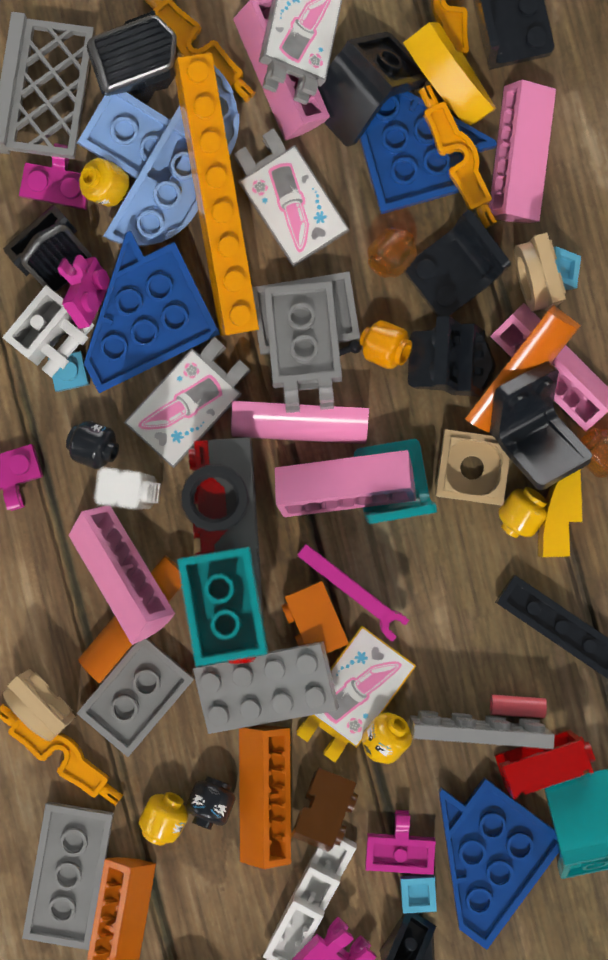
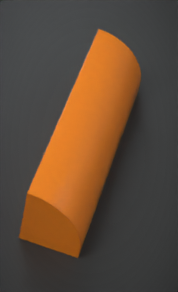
[465,305,581,433]
[78,555,182,684]
[239,726,291,869]
[87,857,156,960]

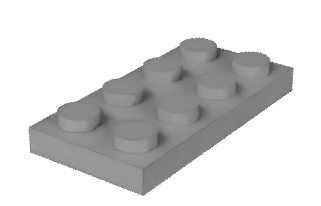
[193,641,339,734]
[409,710,555,749]
[22,801,114,950]

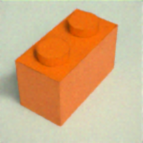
[281,580,349,653]

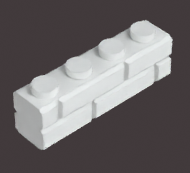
[95,468,161,509]

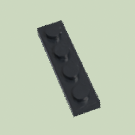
[495,575,608,679]

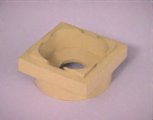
[514,232,566,312]
[435,429,510,506]
[3,669,76,741]

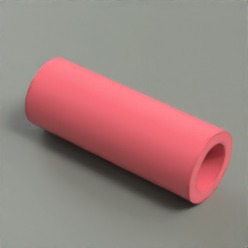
[490,695,547,719]

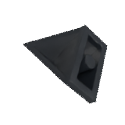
[379,913,436,960]

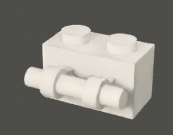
[2,285,95,378]

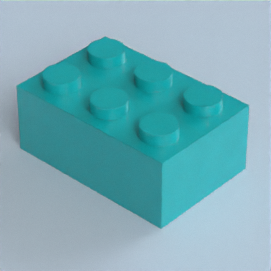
[177,546,268,666]

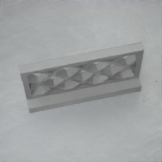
[0,12,95,159]

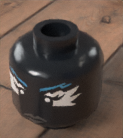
[66,421,119,469]
[186,776,236,830]

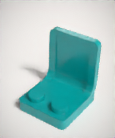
[353,439,438,524]
[545,769,608,879]

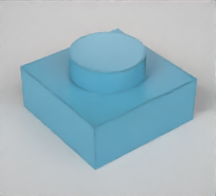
[554,246,581,290]
[48,351,90,392]
[400,875,437,914]

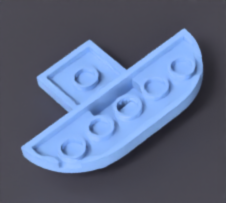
[77,66,239,246]

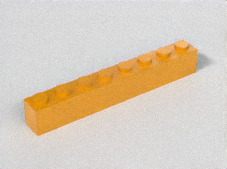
[173,53,259,336]

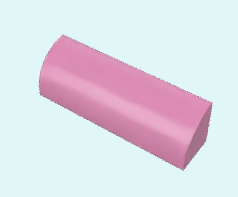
[233,0,330,140]
[489,79,556,223]
[490,303,608,432]
[231,401,369,444]
[275,450,416,517]
[69,505,175,645]

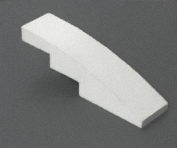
[263,837,357,960]

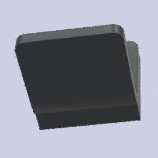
[473,0,555,70]
[318,32,428,147]
[404,210,511,317]
[490,361,592,490]

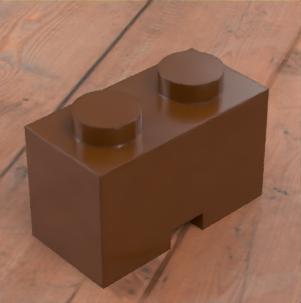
[290,768,358,852]

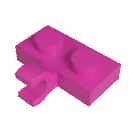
[19,143,88,210]
[58,255,111,329]
[0,444,43,511]
[365,810,436,875]

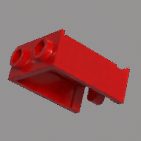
[494,730,595,800]

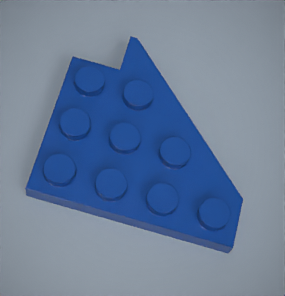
[359,91,497,214]
[83,230,220,393]
[438,777,560,950]

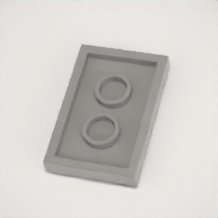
[252,271,360,355]
[76,638,195,757]

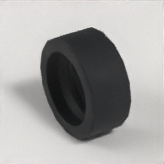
[181,465,249,531]

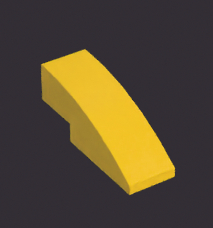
[403,22,496,126]
[538,469,583,557]

